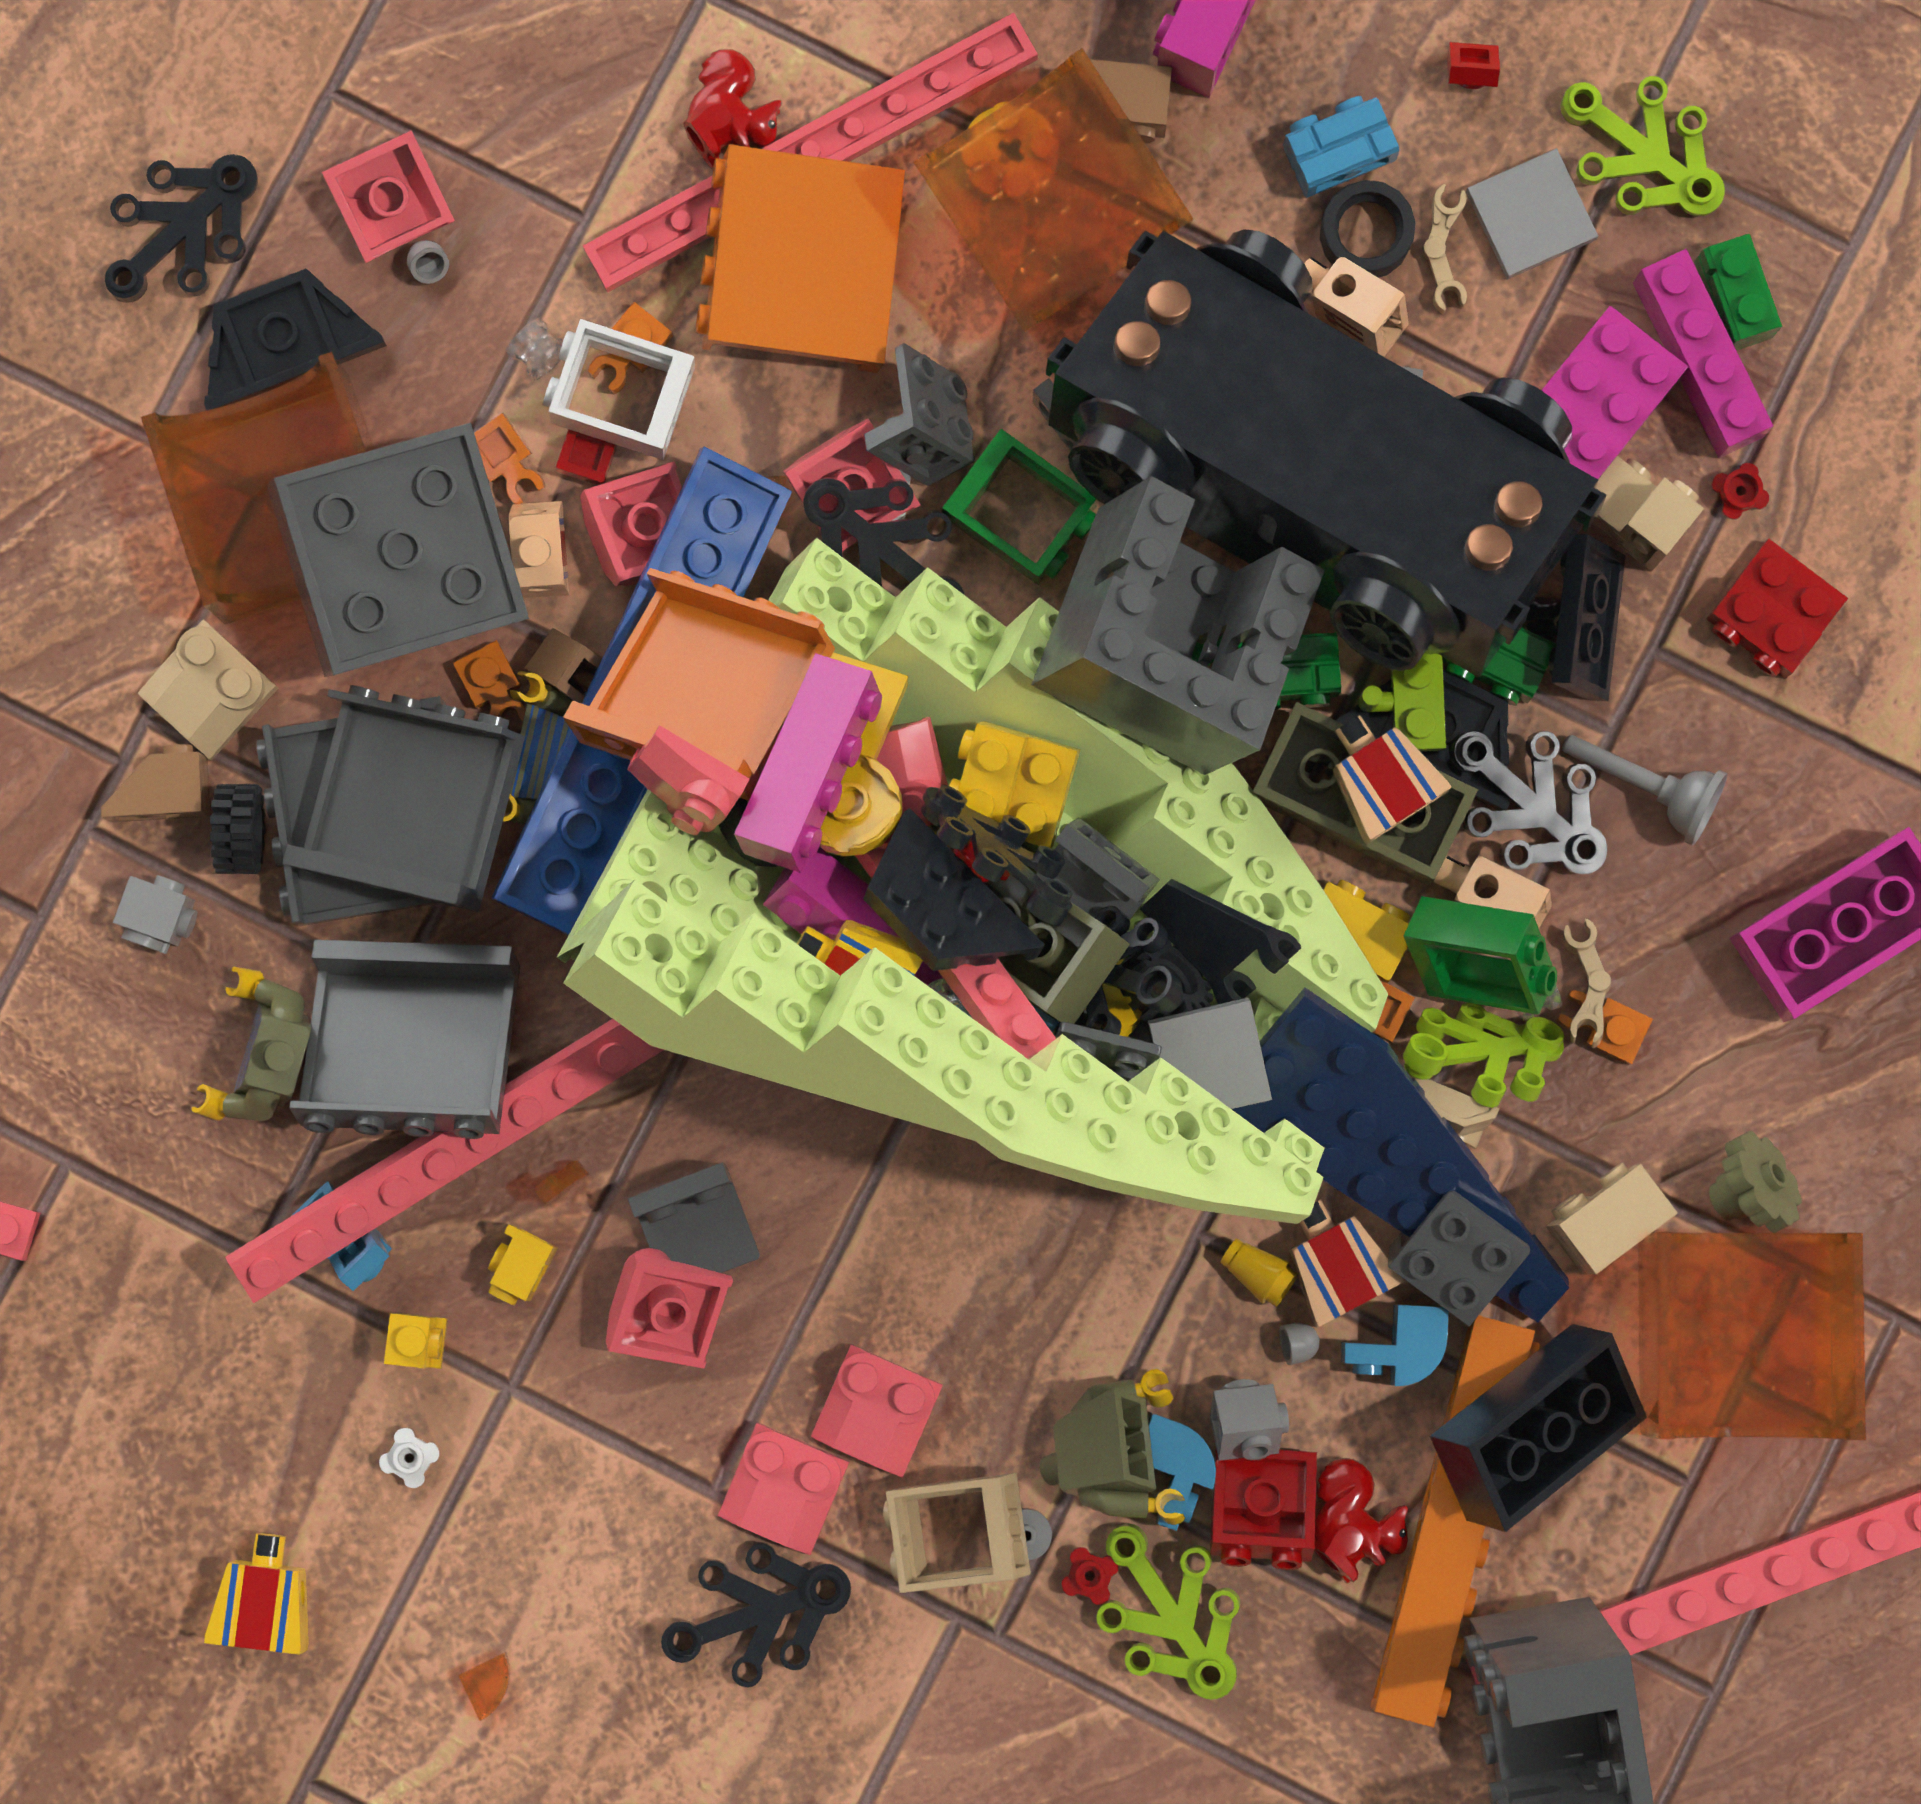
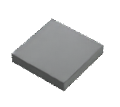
[1466,148,1598,280]
[1148,997,1272,1109]

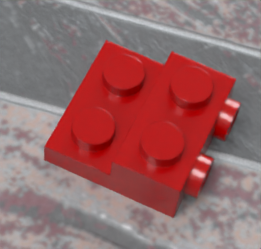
[1706,539,1848,679]
[1210,1448,1317,1570]

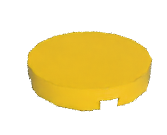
[819,756,902,856]

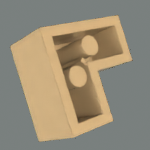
[1592,456,1704,572]
[1546,1162,1678,1275]

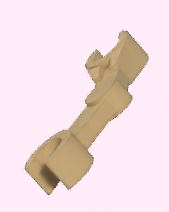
[1422,184,1467,315]
[1563,919,1611,1049]

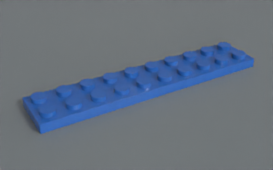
[491,446,792,935]

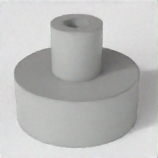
[1022,1508,1052,1560]

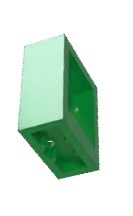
[942,429,1097,585]
[1404,896,1557,1015]

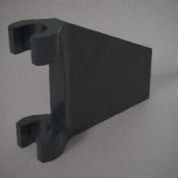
[1140,879,1301,1004]

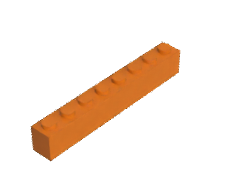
[1370,1315,1540,1728]

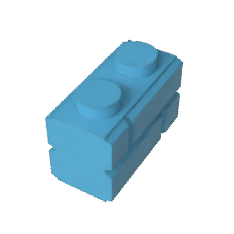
[1283,96,1400,198]

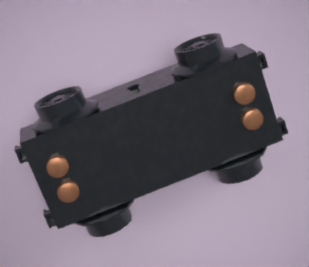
[1046,229,1607,678]

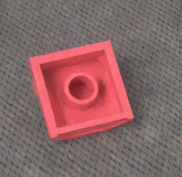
[322,130,455,263]
[783,419,920,554]
[580,461,682,587]
[877,717,948,826]
[627,725,750,835]
[606,1248,733,1369]
[811,1344,943,1478]
[718,1422,850,1555]

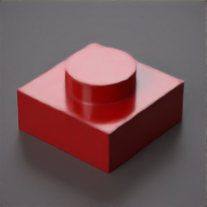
[1447,42,1500,89]
[555,429,617,485]

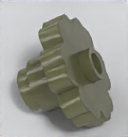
[1709,1131,1802,1233]

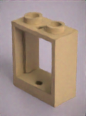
[883,1473,1031,1593]

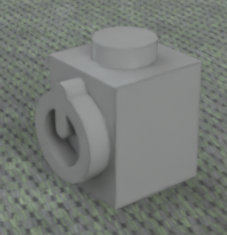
[113,875,198,954]
[1210,1379,1289,1460]

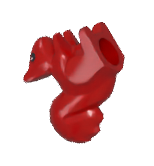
[683,49,782,169]
[1314,1458,1408,1583]

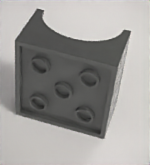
[266,423,529,677]

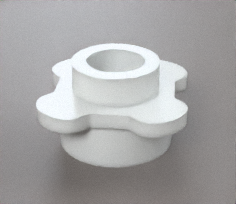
[379,1428,439,1488]

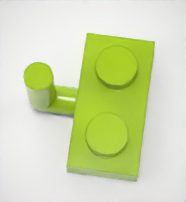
[1358,653,1446,751]

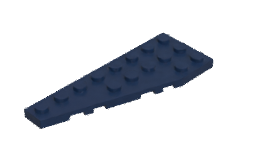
[1232,987,1569,1323]

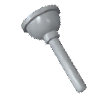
[1562,735,1728,846]

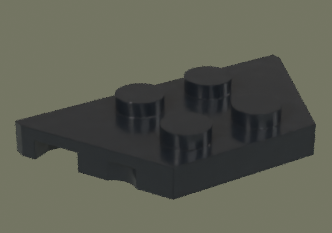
[204,268,387,416]
[1336,670,1510,811]
[863,808,1044,971]

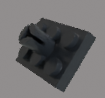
[1526,534,1626,701]

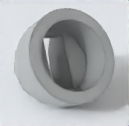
[407,239,449,284]
[1279,1322,1320,1365]

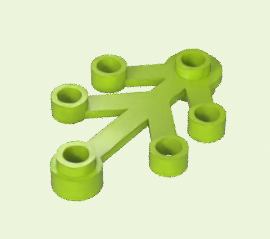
[1560,76,1725,216]
[1403,1002,1564,1108]
[1096,1523,1240,1700]

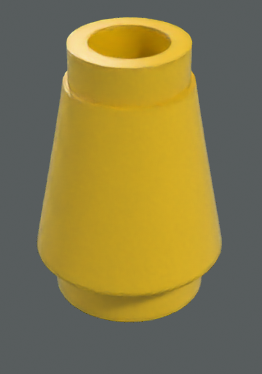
[1220,1238,1298,1307]

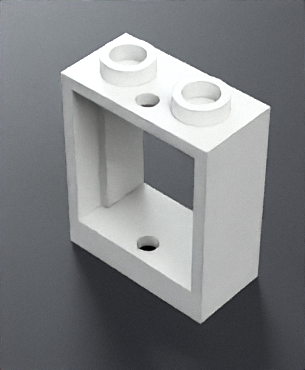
[543,319,695,460]

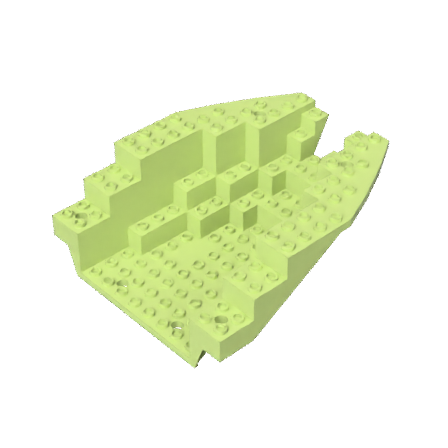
[557,538,1388,1224]

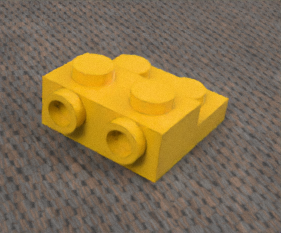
[949,721,1080,848]

